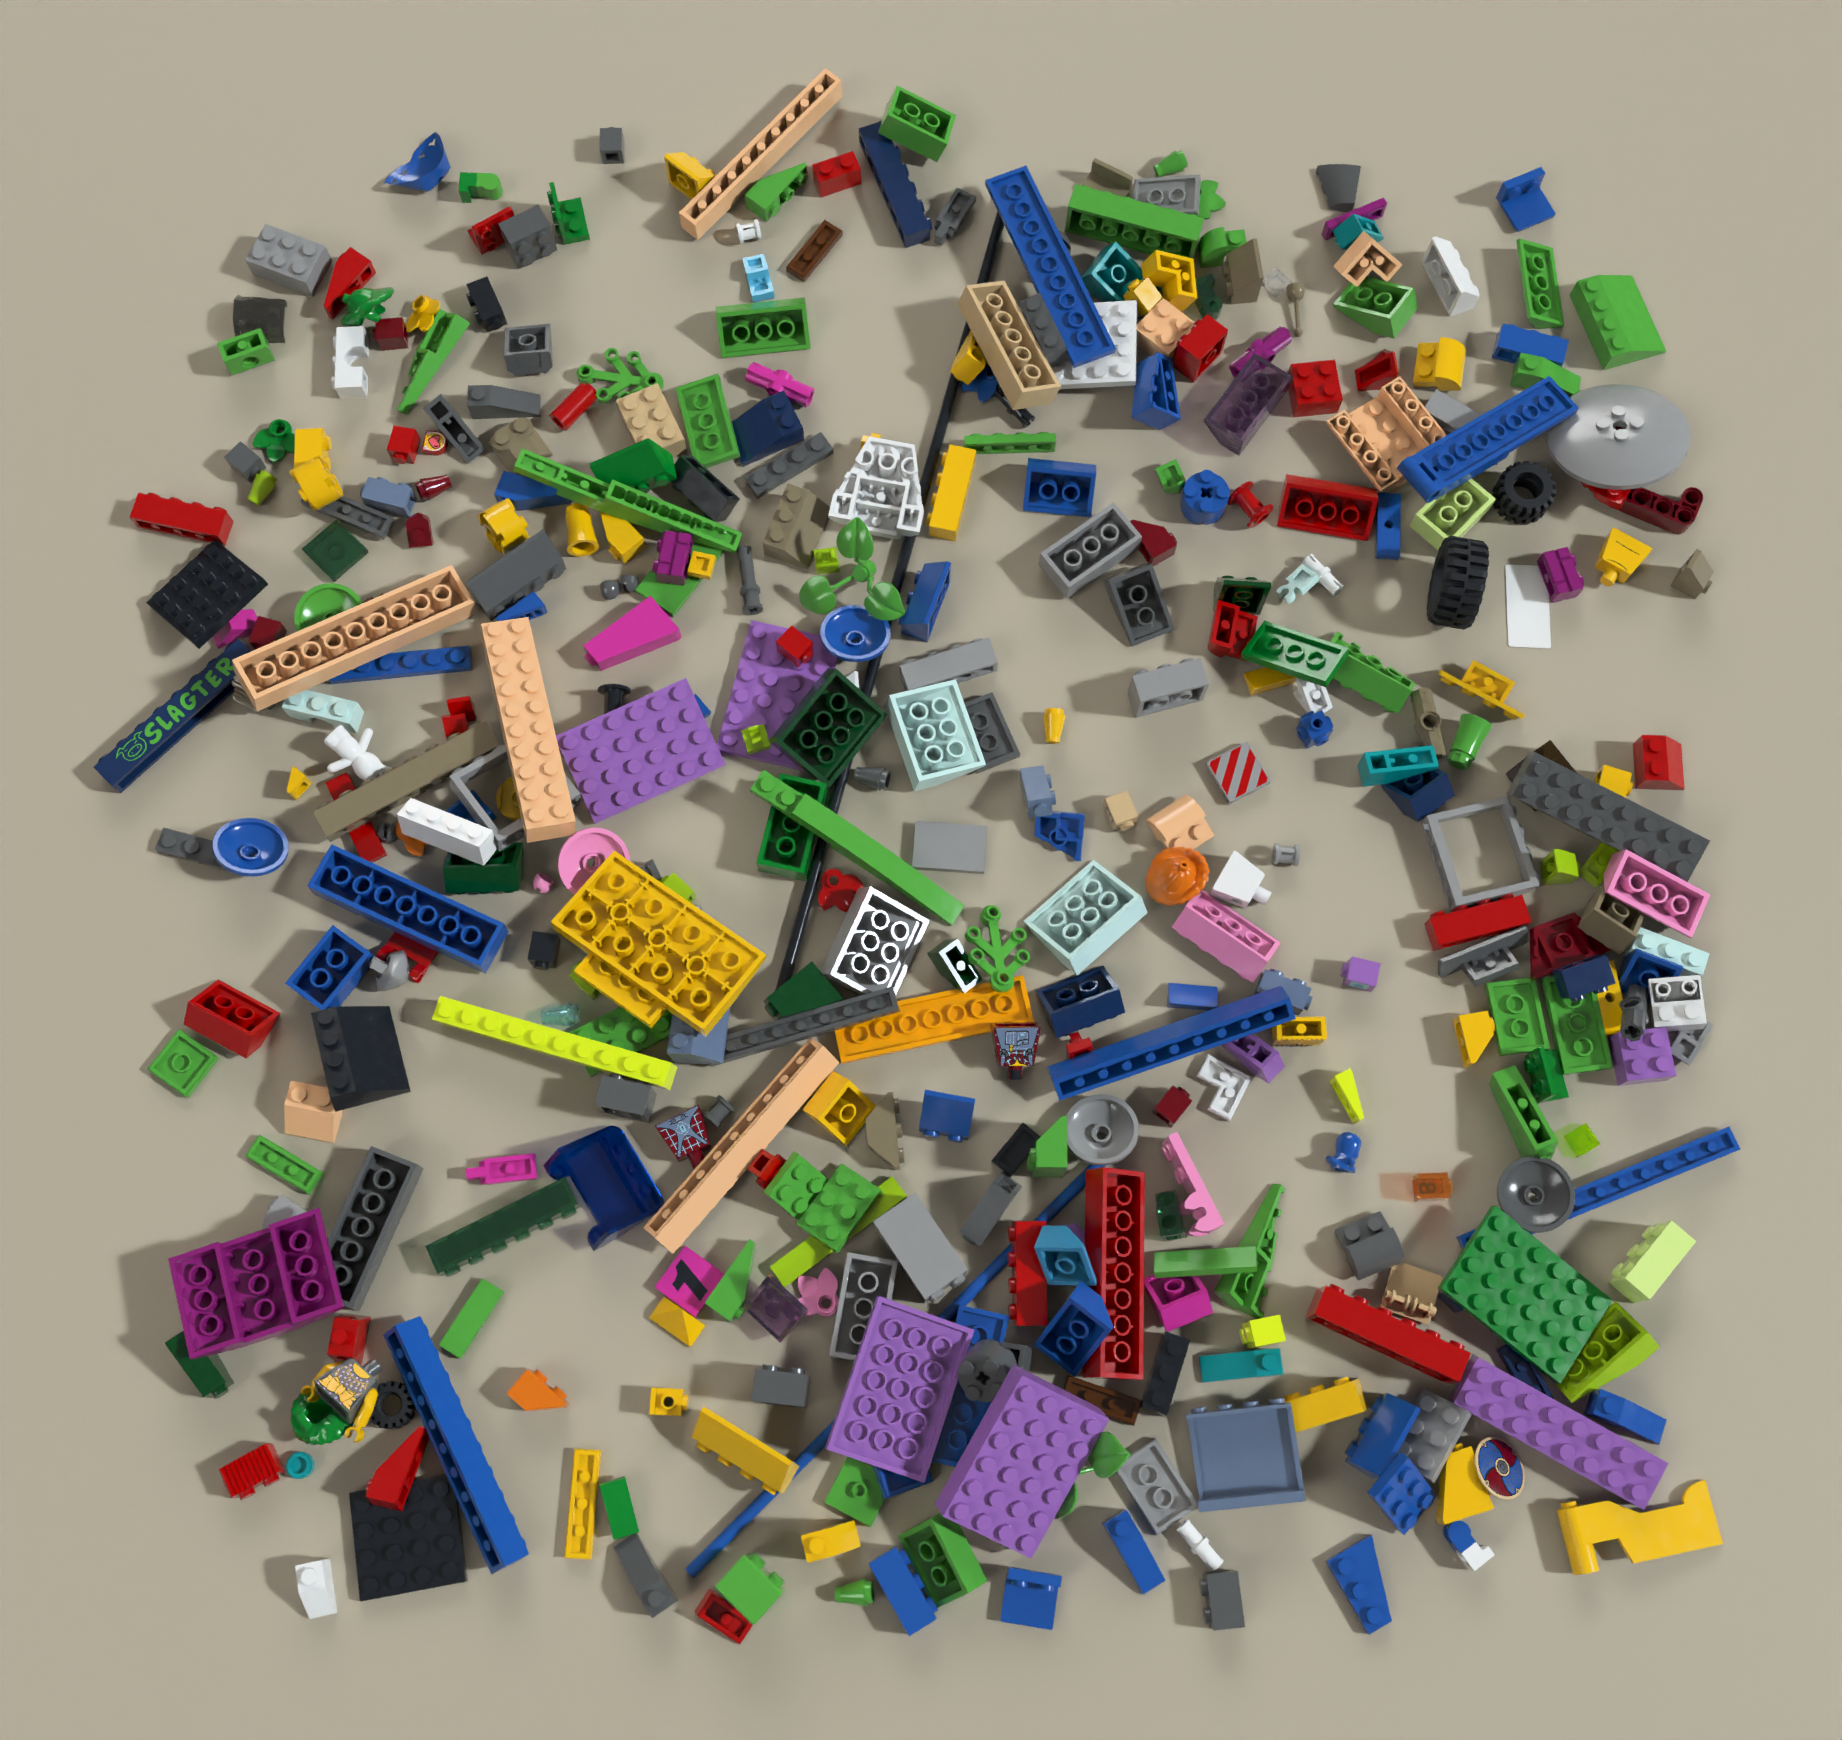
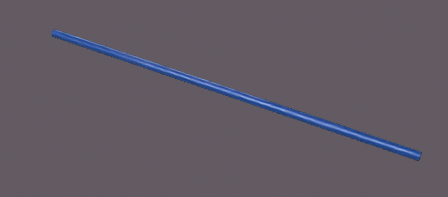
[685,1164,1106,1578]

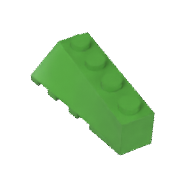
[1330,631,1416,714]

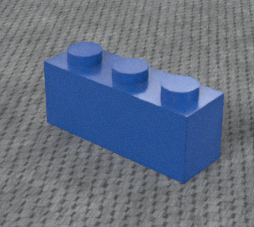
[1491,324,1569,367]
[869,1546,938,1636]

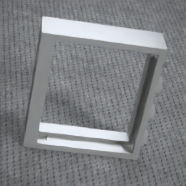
[449,744,580,852]
[1421,796,1540,912]

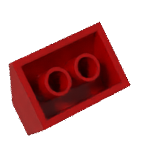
[183,980,280,1058]

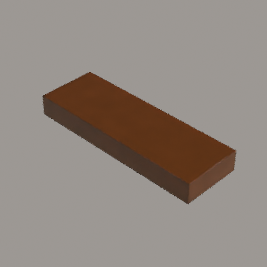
[786,220,843,282]
[1063,1375,1142,1426]

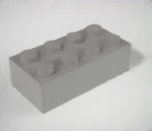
[1039,503,1142,599]
[829,1252,898,1361]

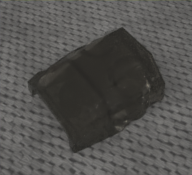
[233,295,287,343]

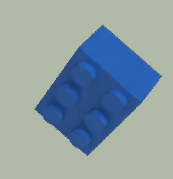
[285,925,374,1010]

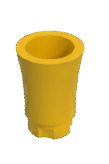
[565,503,599,557]

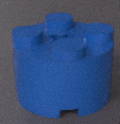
[1180,470,1230,525]

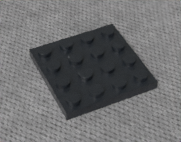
[146,539,268,649]
[349,1475,468,1602]

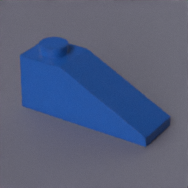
[494,471,572,511]
[1584,1389,1666,1444]
[1102,1509,1166,1594]

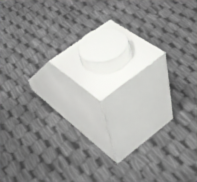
[295,1559,337,1619]

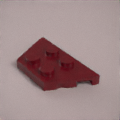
[1529,912,1612,981]

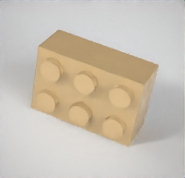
[616,383,687,458]

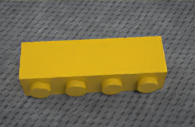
[925,444,976,541]

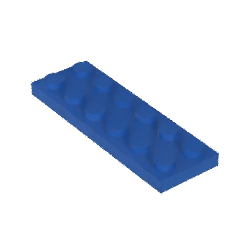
[931,1305,1009,1467]

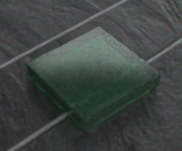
[302,519,369,582]

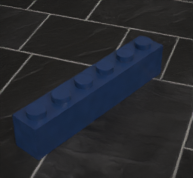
[859,121,933,248]

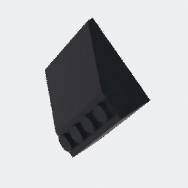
[311,1006,411,1112]

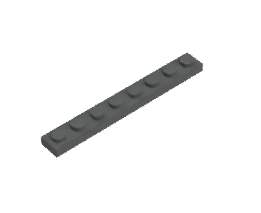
[709,986,900,1067]

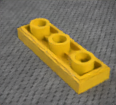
[1597,960,1623,1036]

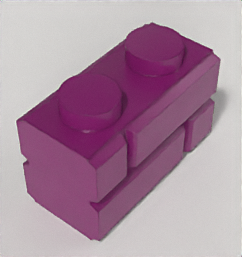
[652,530,693,586]
[1536,547,1584,603]

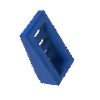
[496,592,548,621]

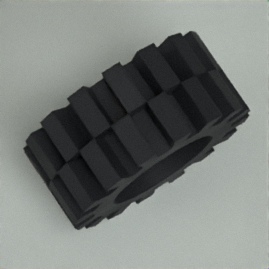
[370,1381,417,1429]

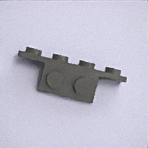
[1438,925,1529,987]

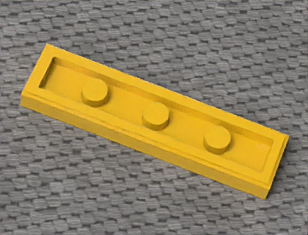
[564,1449,601,1559]

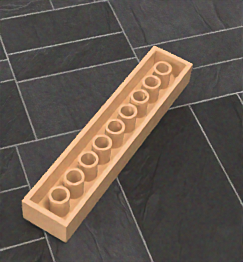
[232,565,474,711]
[481,617,576,843]

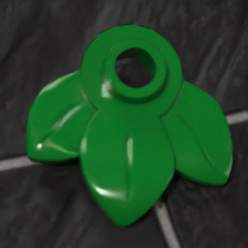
[253,419,295,463]

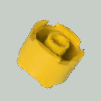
[290,455,343,511]
[478,498,529,554]

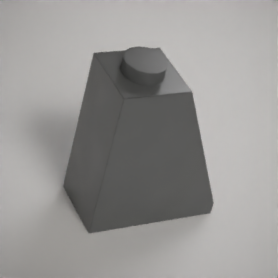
[960,1172,1022,1246]

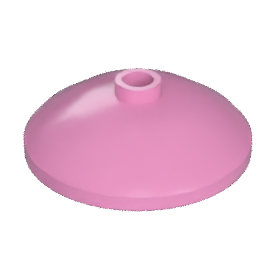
[557,827,630,895]

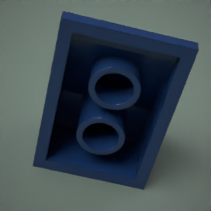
[732,391,804,467]

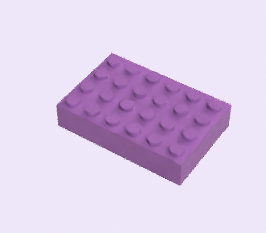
[935,1364,1109,1558]

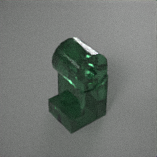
[1194,273,1222,320]
[1155,1190,1188,1242]

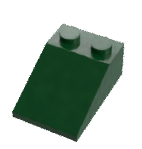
[1213,576,1271,615]

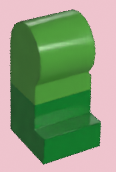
[458,172,503,203]

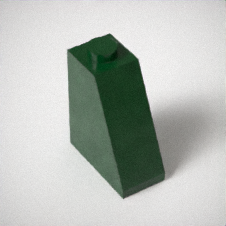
[764,961,843,1020]
[165,1331,234,1399]

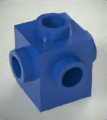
[1296,710,1333,749]

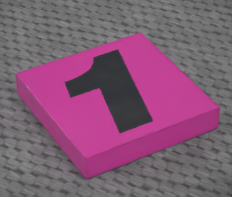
[655,1245,725,1318]

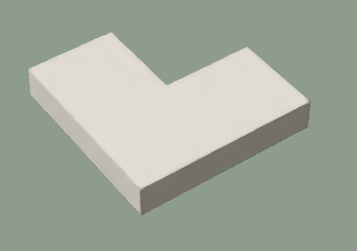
[1196,1054,1252,1121]

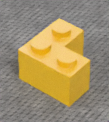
[1141,250,1197,312]

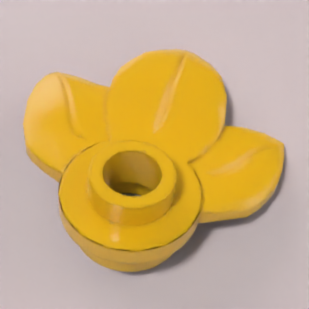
[406,295,440,333]

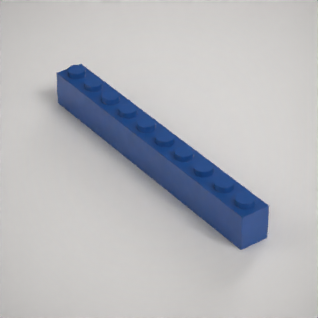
[1047,986,1295,1101]
[383,1316,529,1575]

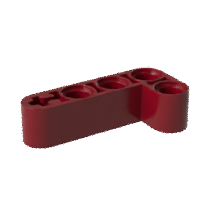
[1613,487,1703,535]

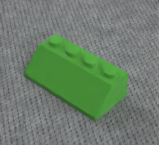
[716,297,811,358]

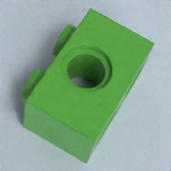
[217,328,275,375]

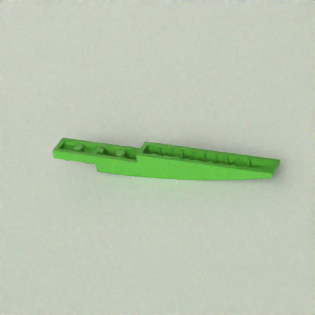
[513,448,742,553]
[750,770,965,926]

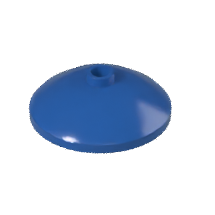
[820,605,891,662]
[212,818,289,877]

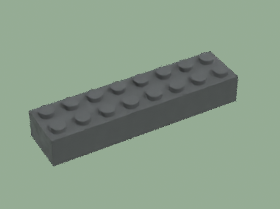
[1506,751,1710,882]

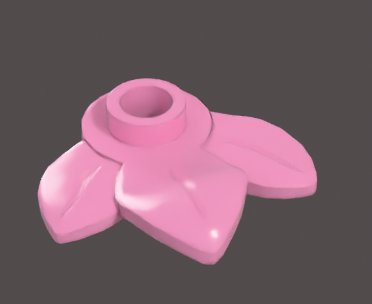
[794,1268,839,1317]

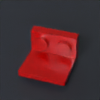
[467,207,514,255]

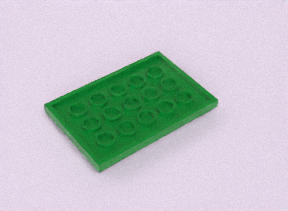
[1438,1206,1612,1384]

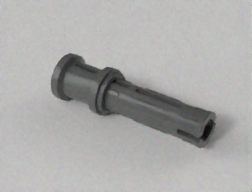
[737,545,763,615]

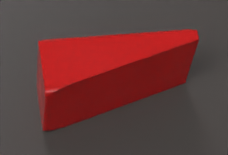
[695,1589,752,1645]

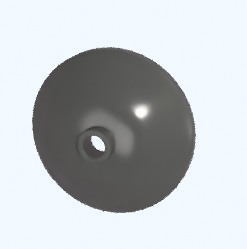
[1497,1156,1575,1233]

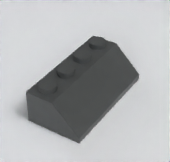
[466,529,566,621]

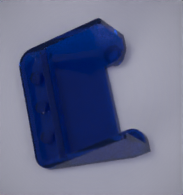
[543,1126,664,1251]

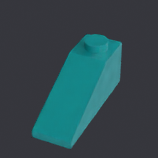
[1357,745,1439,786]
[1199,1348,1283,1383]

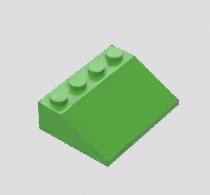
[1570,275,1666,370]

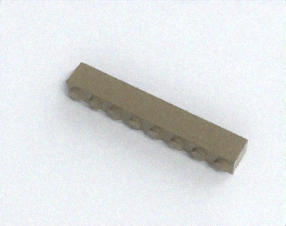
[313,721,500,842]

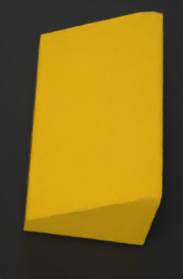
[1243,667,1297,695]

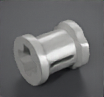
[1272,843,1300,866]

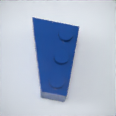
[1131,352,1181,430]

